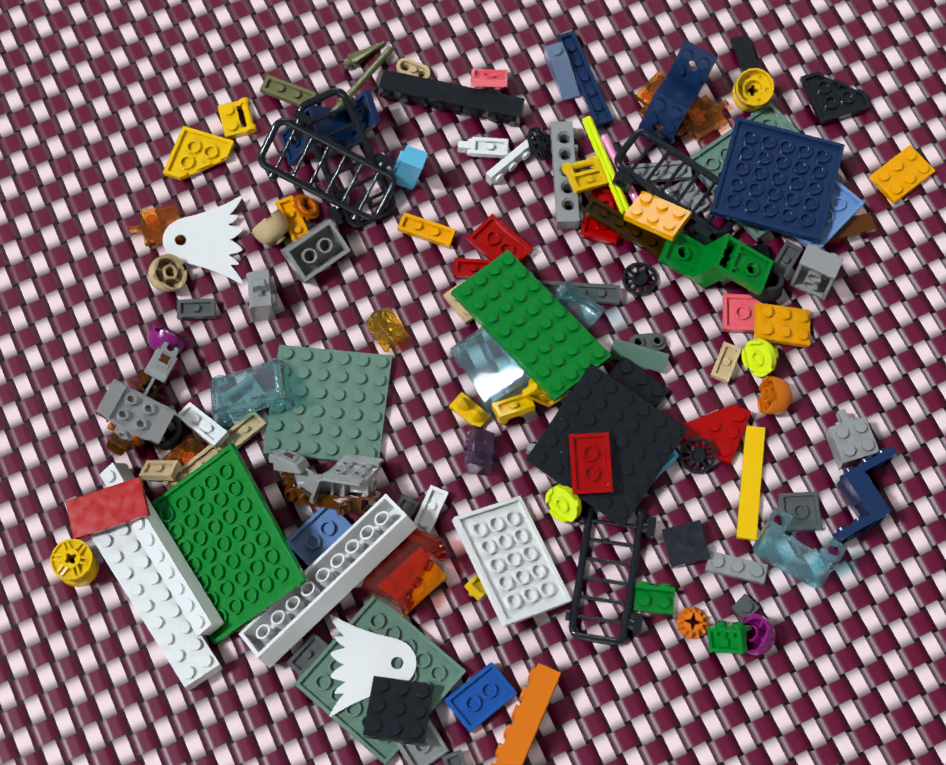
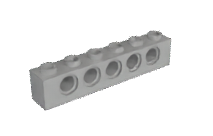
[550,121,583,230]

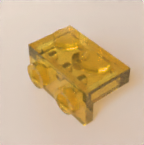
[365,307,409,352]

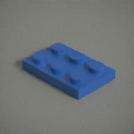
[444,662,517,733]

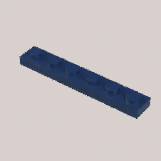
[557,31,614,128]

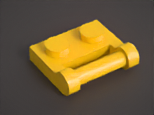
[218,97,257,139]
[562,155,609,194]

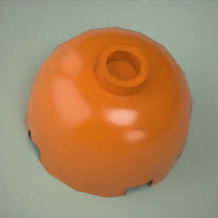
[757,376,793,415]

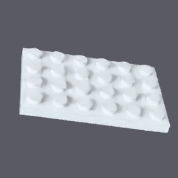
[452,495,572,628]

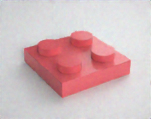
[471,69,507,89]
[722,294,761,333]

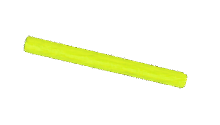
[582,116,629,214]

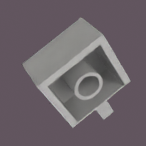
[246,270,278,322]
[825,409,879,470]

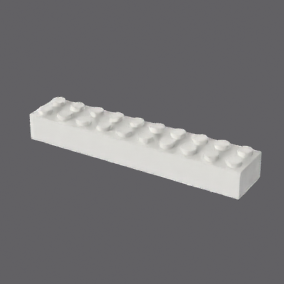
[239,494,417,668]
[90,523,223,691]

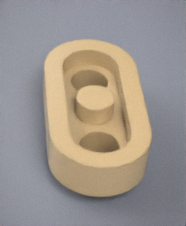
[396,58,431,79]

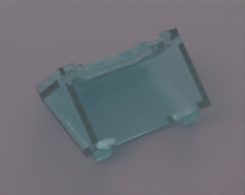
[210,358,295,428]

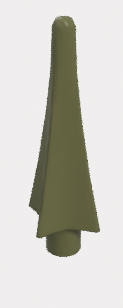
[343,41,385,70]

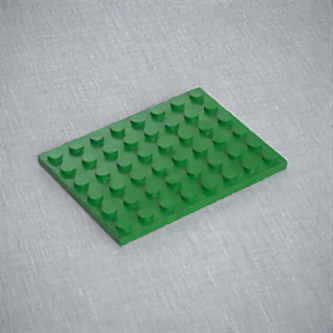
[151,443,308,645]

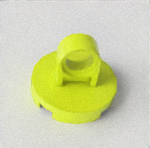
[741,338,779,377]
[545,484,582,523]

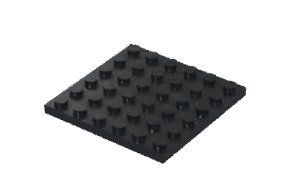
[525,364,688,528]

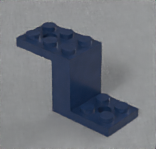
[637,40,718,149]
[280,90,381,166]
[829,446,898,550]

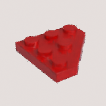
[679,404,751,465]

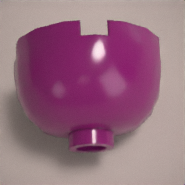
[148,323,187,353]
[739,613,776,656]

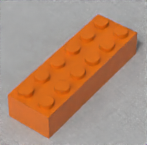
[490,663,561,765]

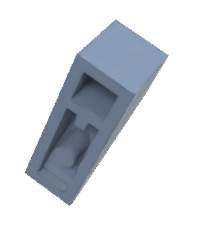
[544,41,580,102]

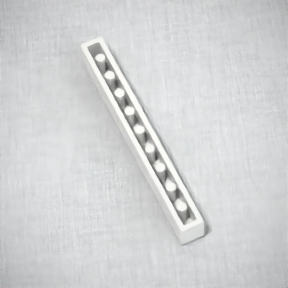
[99,462,224,636]

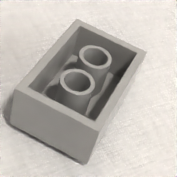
[280,219,351,282]
[790,244,844,300]

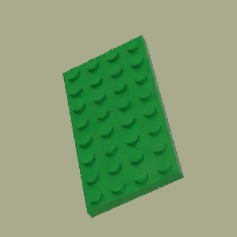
[451,250,612,402]

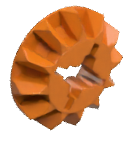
[292,194,320,221]
[676,606,709,639]

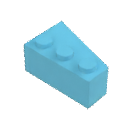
[392,145,428,190]

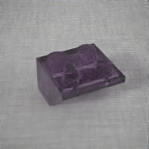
[464,425,495,476]

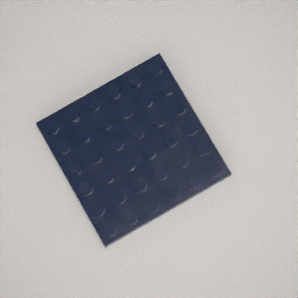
[710,117,845,244]

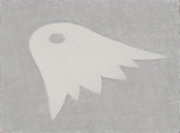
[163,195,243,285]
[330,614,417,717]

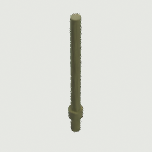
[330,46,394,116]

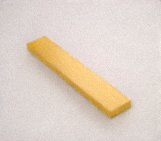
[736,425,765,541]

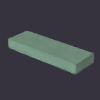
[610,338,670,373]

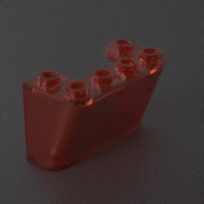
[362,527,447,615]

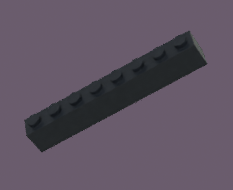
[379,70,525,126]

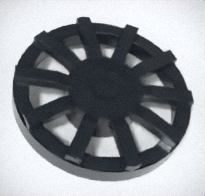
[527,127,552,161]
[622,262,657,297]
[679,437,716,474]

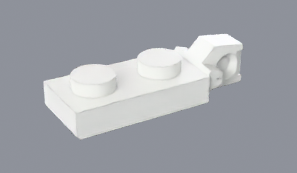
[458,137,509,158]

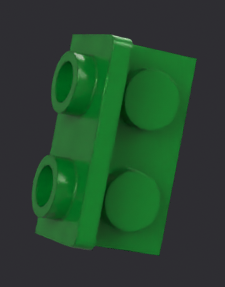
[632,581,676,616]
[707,621,752,654]

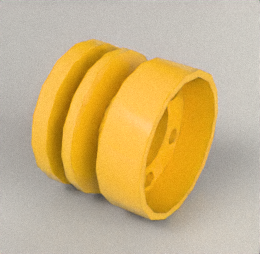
[731,68,774,112]
[50,539,99,587]

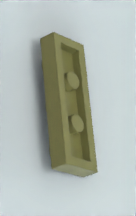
[260,74,317,107]

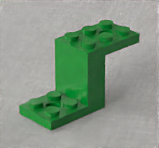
[658,231,774,295]

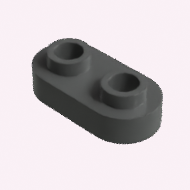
[629,333,667,352]

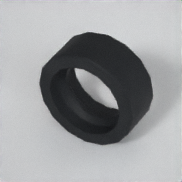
[747,271,784,302]
[151,414,184,451]

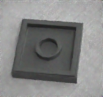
[777,491,822,533]

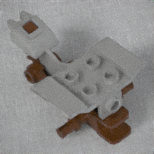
[96,342,179,456]
[269,450,384,516]

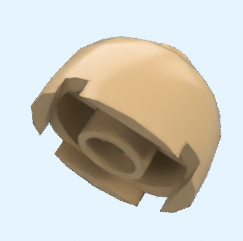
[251,209,289,245]
[148,254,187,292]

